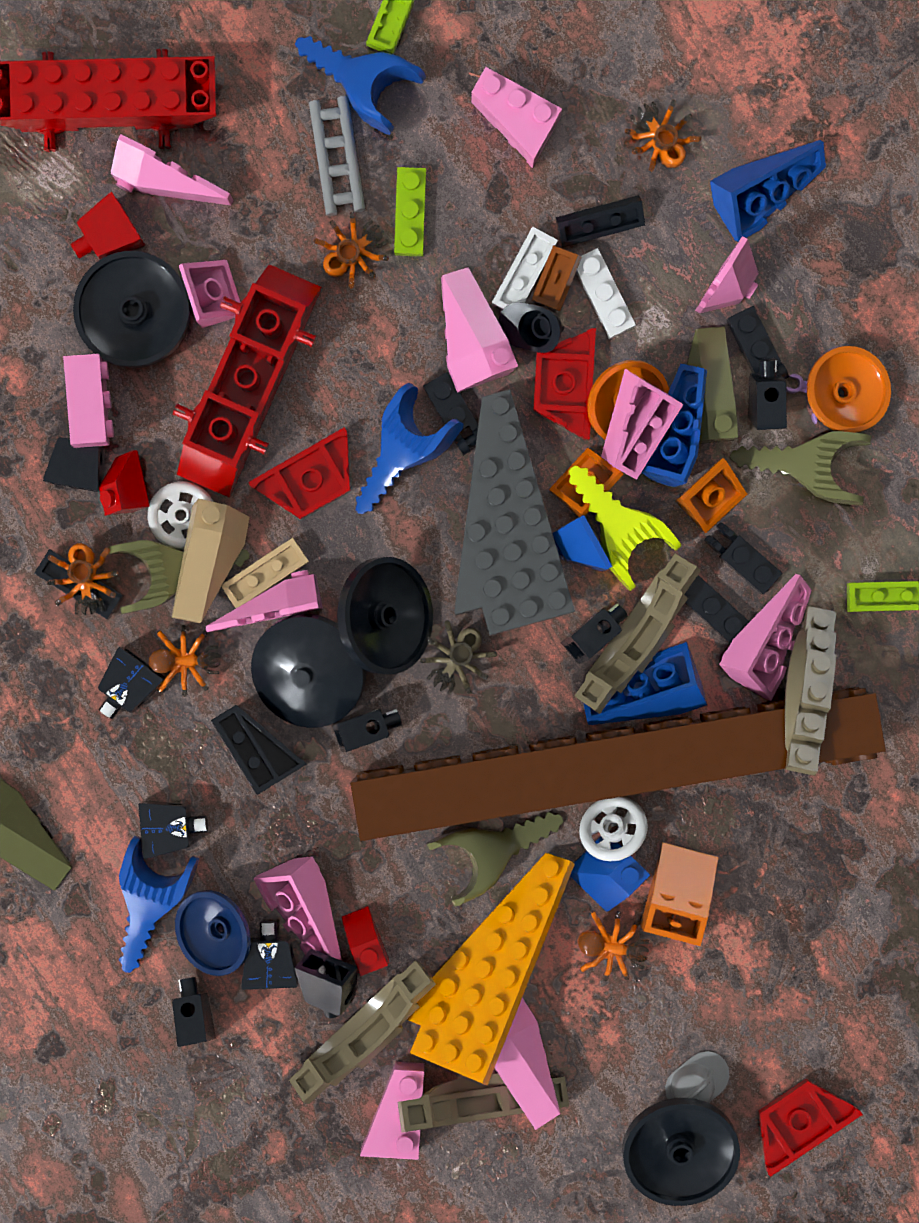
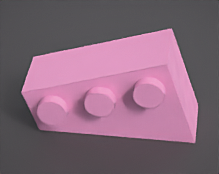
[471,67,562,168]
[63,354,114,448]
[601,369,684,480]
[360,1061,425,1160]

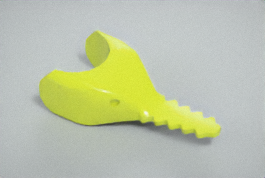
[569,465,681,591]

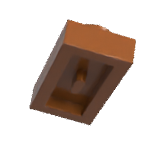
[532,245,582,311]

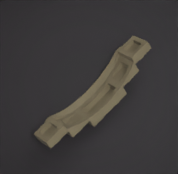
[575,553,701,714]
[785,606,837,776]
[289,960,436,1104]
[397,1074,569,1133]

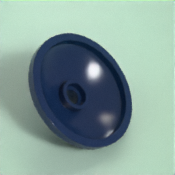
[175,890,251,976]

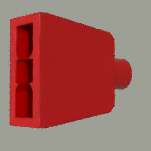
[70,192,145,260]

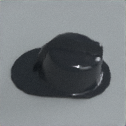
[498,302,565,353]

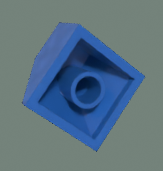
[552,515,613,572]
[570,835,650,912]

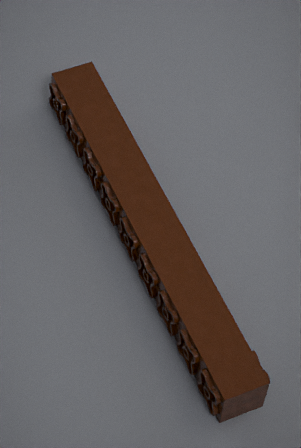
[350,687,886,841]

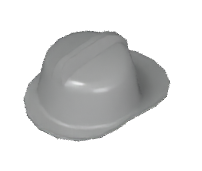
[665,1051,730,1103]

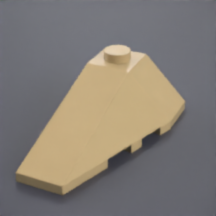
[171,498,250,623]

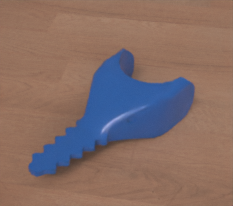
[295,36,426,135]
[356,383,464,514]
[119,836,199,973]

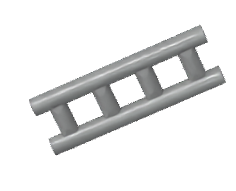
[309,96,366,216]

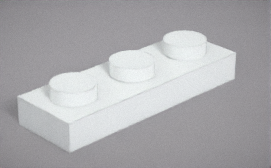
[492,227,558,310]
[576,248,636,339]

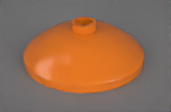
[807,346,891,433]
[587,360,669,440]

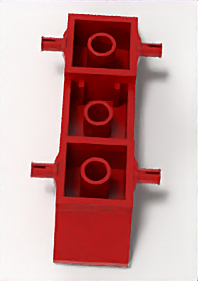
[0,49,216,152]
[173,264,322,498]

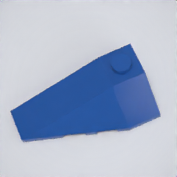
[710,140,826,242]
[641,364,707,487]
[584,642,707,725]

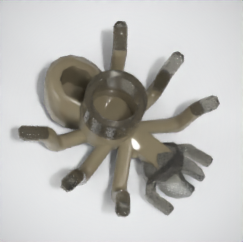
[420,620,497,694]

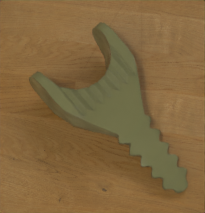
[730,431,872,506]
[108,540,249,614]
[426,812,563,906]

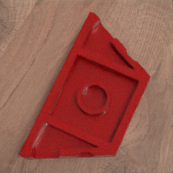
[533,328,596,440]
[248,427,351,520]
[758,1079,863,1177]

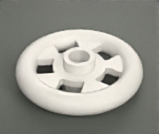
[147,481,213,550]
[579,796,648,861]

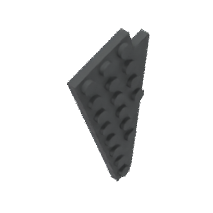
[454,389,575,636]

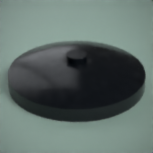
[73,251,191,368]
[337,557,433,675]
[251,614,366,728]
[622,1098,740,1206]

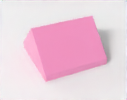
[179,260,241,328]

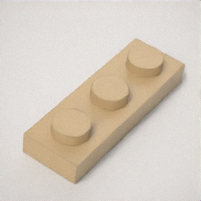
[221,538,309,608]

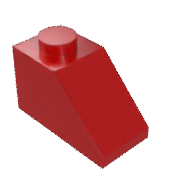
[99,450,150,516]
[341,906,389,976]

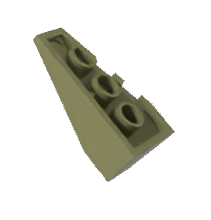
[687,327,738,444]
[0,778,72,891]

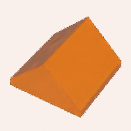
[549,448,624,517]
[675,458,748,533]

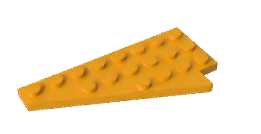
[407,853,575,1086]

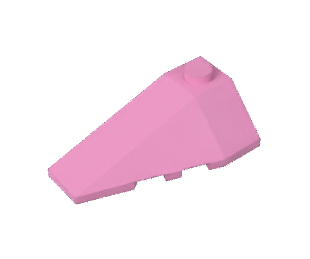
[111,134,234,206]
[695,236,759,313]
[441,267,518,393]
[206,570,323,632]
[719,574,812,701]
[253,857,342,961]
[495,997,561,1130]

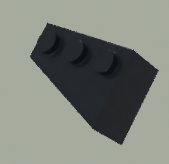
[211,705,307,795]

